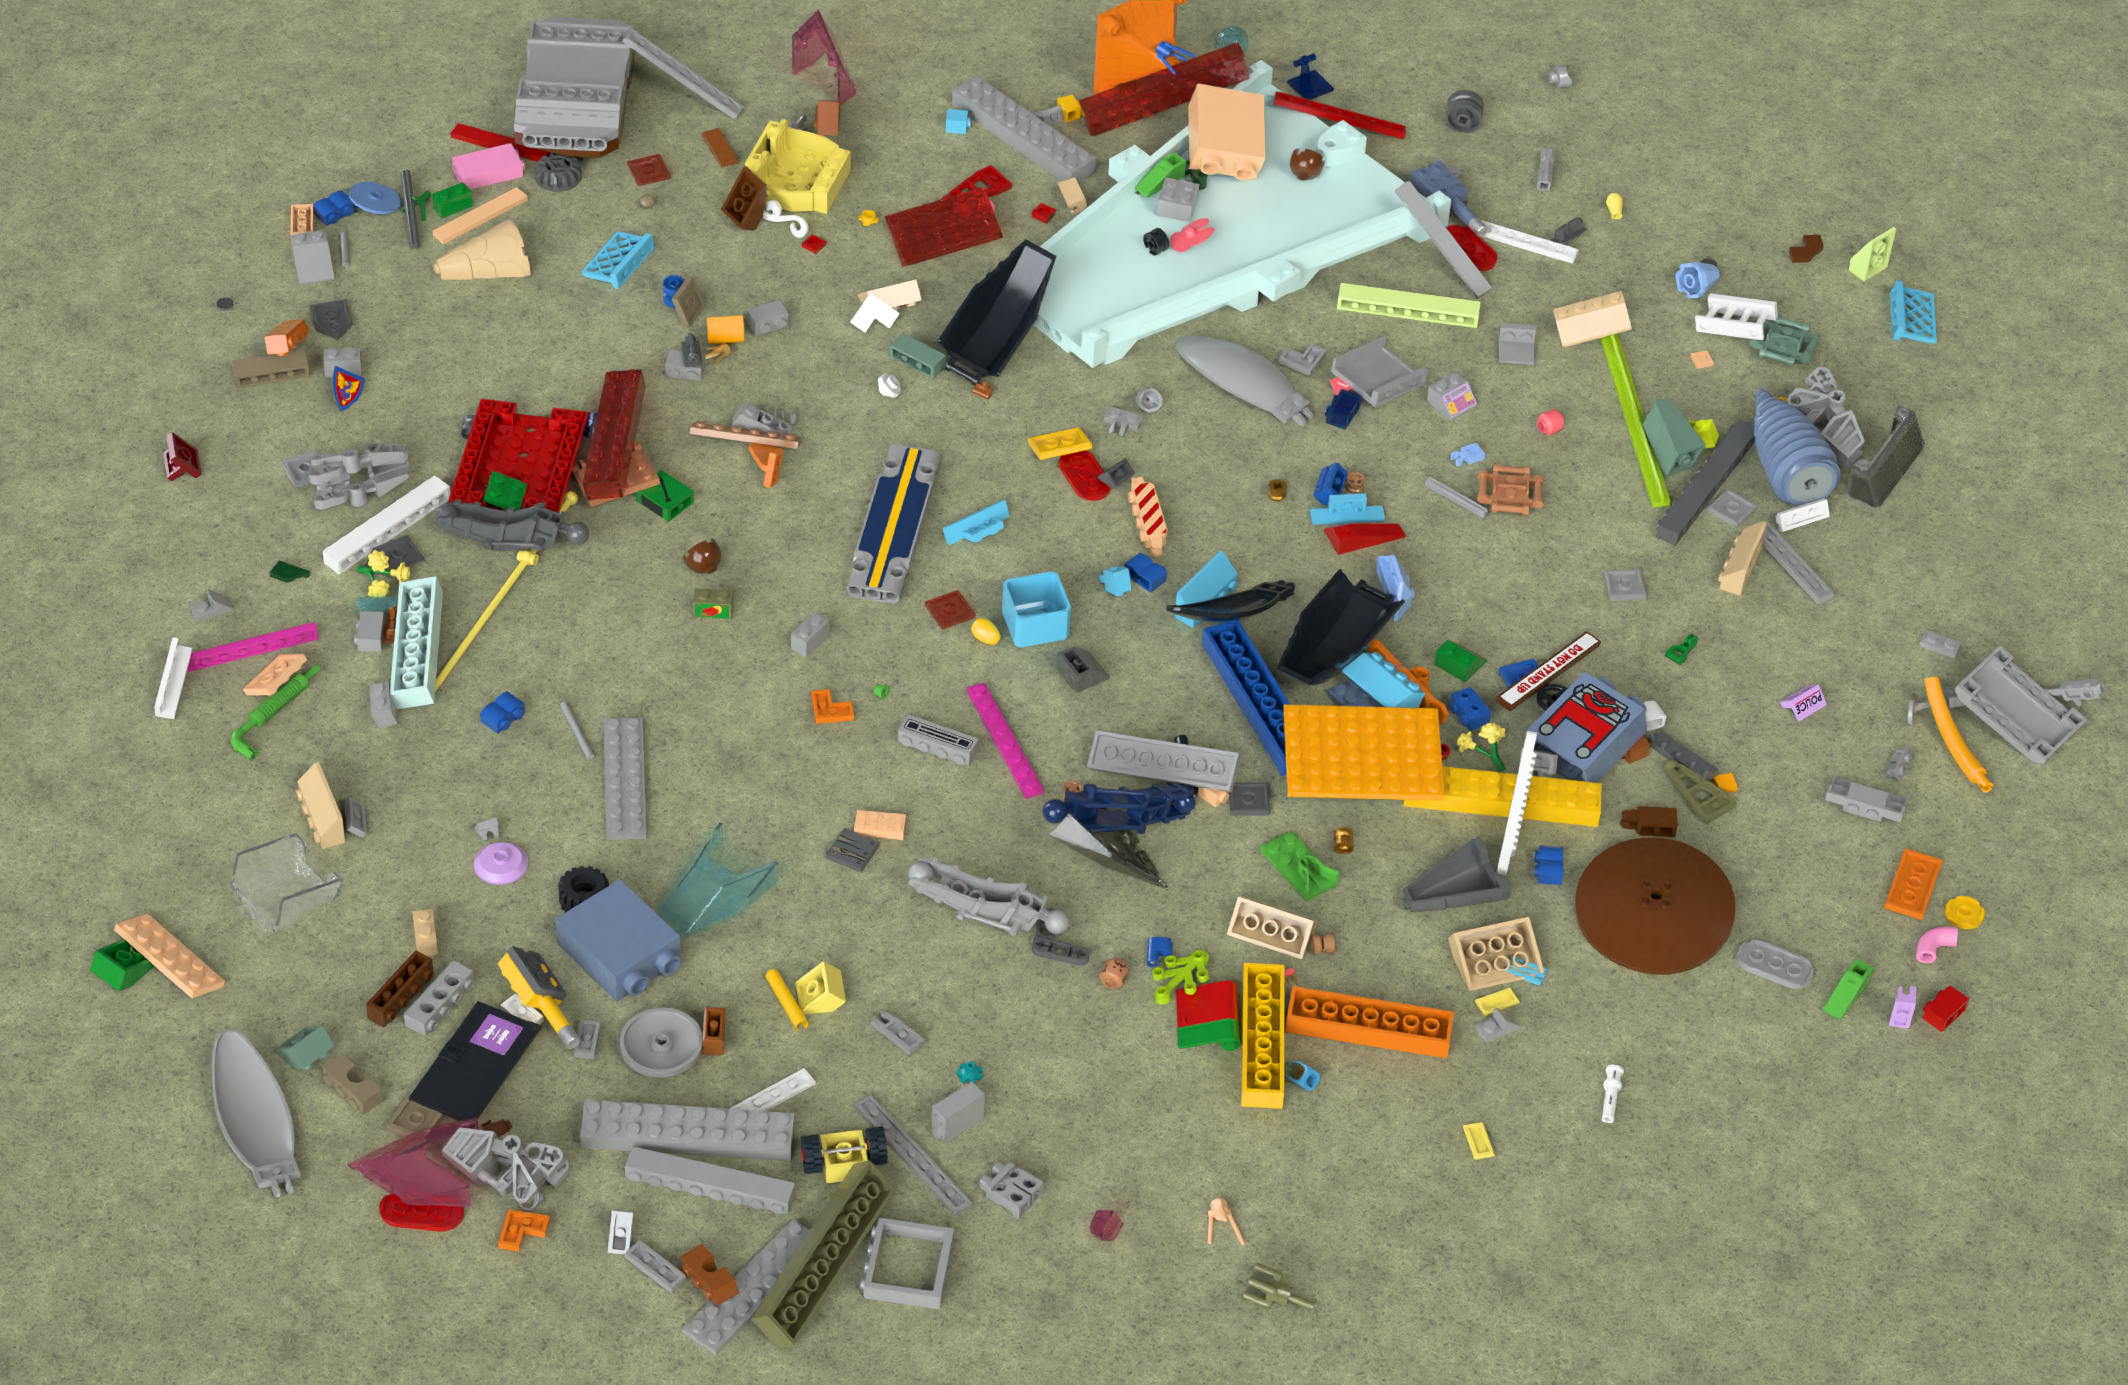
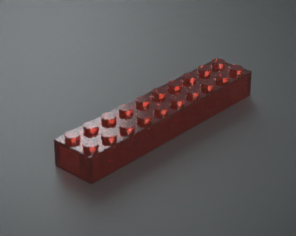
[1079,42,1250,136]
[583,369,646,500]

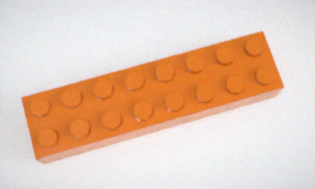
[1285,986,1454,1058]

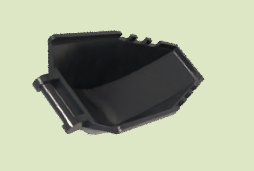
[937,239,1056,386]
[1277,569,1405,685]

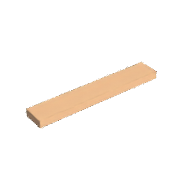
[433,187,528,244]

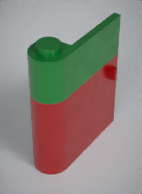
[1176,980,1240,1051]

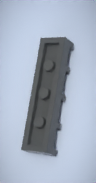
[1648,731,1719,781]

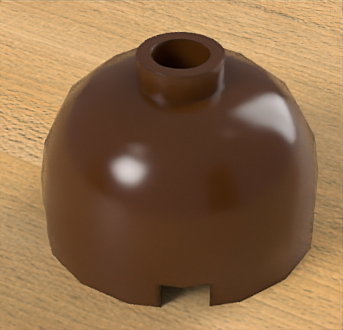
[1289,148,1325,181]
[683,538,722,574]

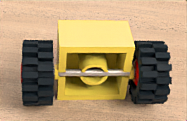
[801,1126,888,1184]

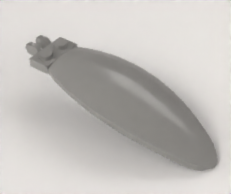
[1176,336,1314,426]
[212,1030,301,1198]

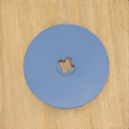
[349,182,401,214]

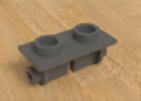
[1551,217,1588,245]
[681,333,703,368]

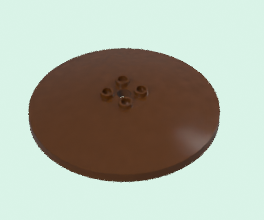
[1575,837,1735,975]

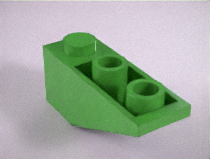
[1135,152,1186,198]
[1823,958,1874,1020]

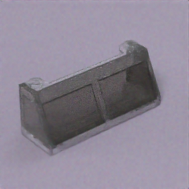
[1845,406,1925,513]

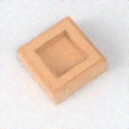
[1690,351,1714,369]

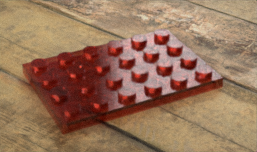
[885,187,1003,267]

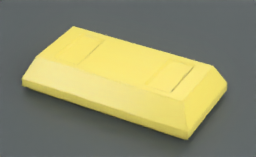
[1475,987,1520,1016]
[1463,1122,1495,1160]

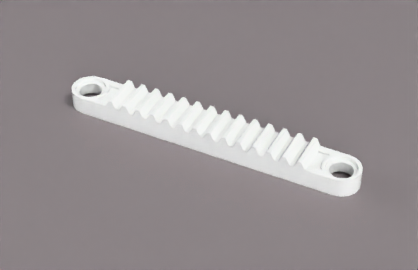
[1497,731,1537,876]

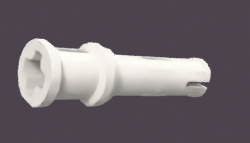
[1602,1064,1624,1123]

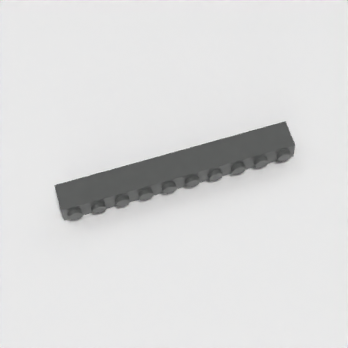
[1655,419,1755,546]

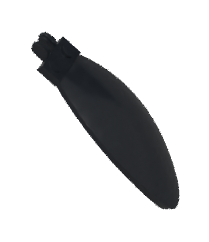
[1166,580,1295,622]

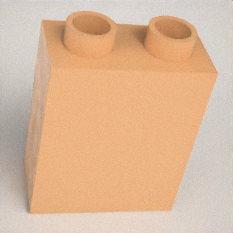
[1188,84,1265,180]

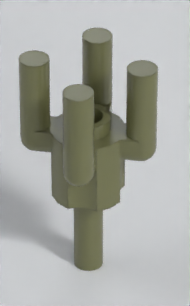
[1242,1263,1315,1311]

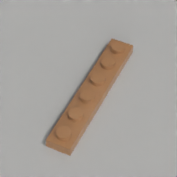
[690,421,801,449]

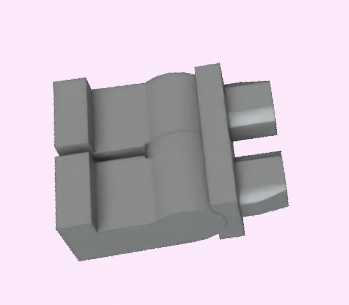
[980,1162,1044,1220]

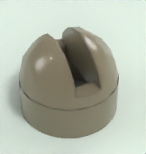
[639,194,654,209]

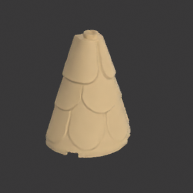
[433,220,531,280]

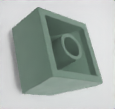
[274,1025,335,1071]

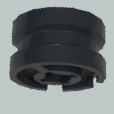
[1143,228,1170,256]

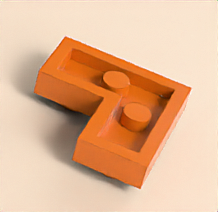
[811,689,854,724]
[498,1209,550,1252]

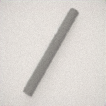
[560,701,594,760]

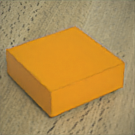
[1713,773,1738,793]

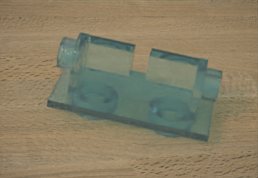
[357,596,396,616]

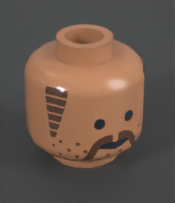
[1099,958,1129,989]

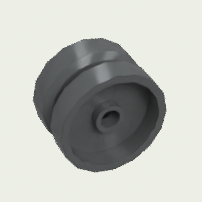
[1445,90,1484,133]

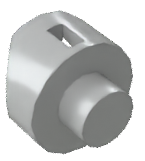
[1549,65,1572,88]
[1136,387,1163,412]

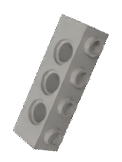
[404,960,475,1036]

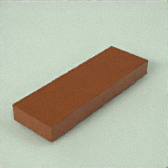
[703,128,738,168]

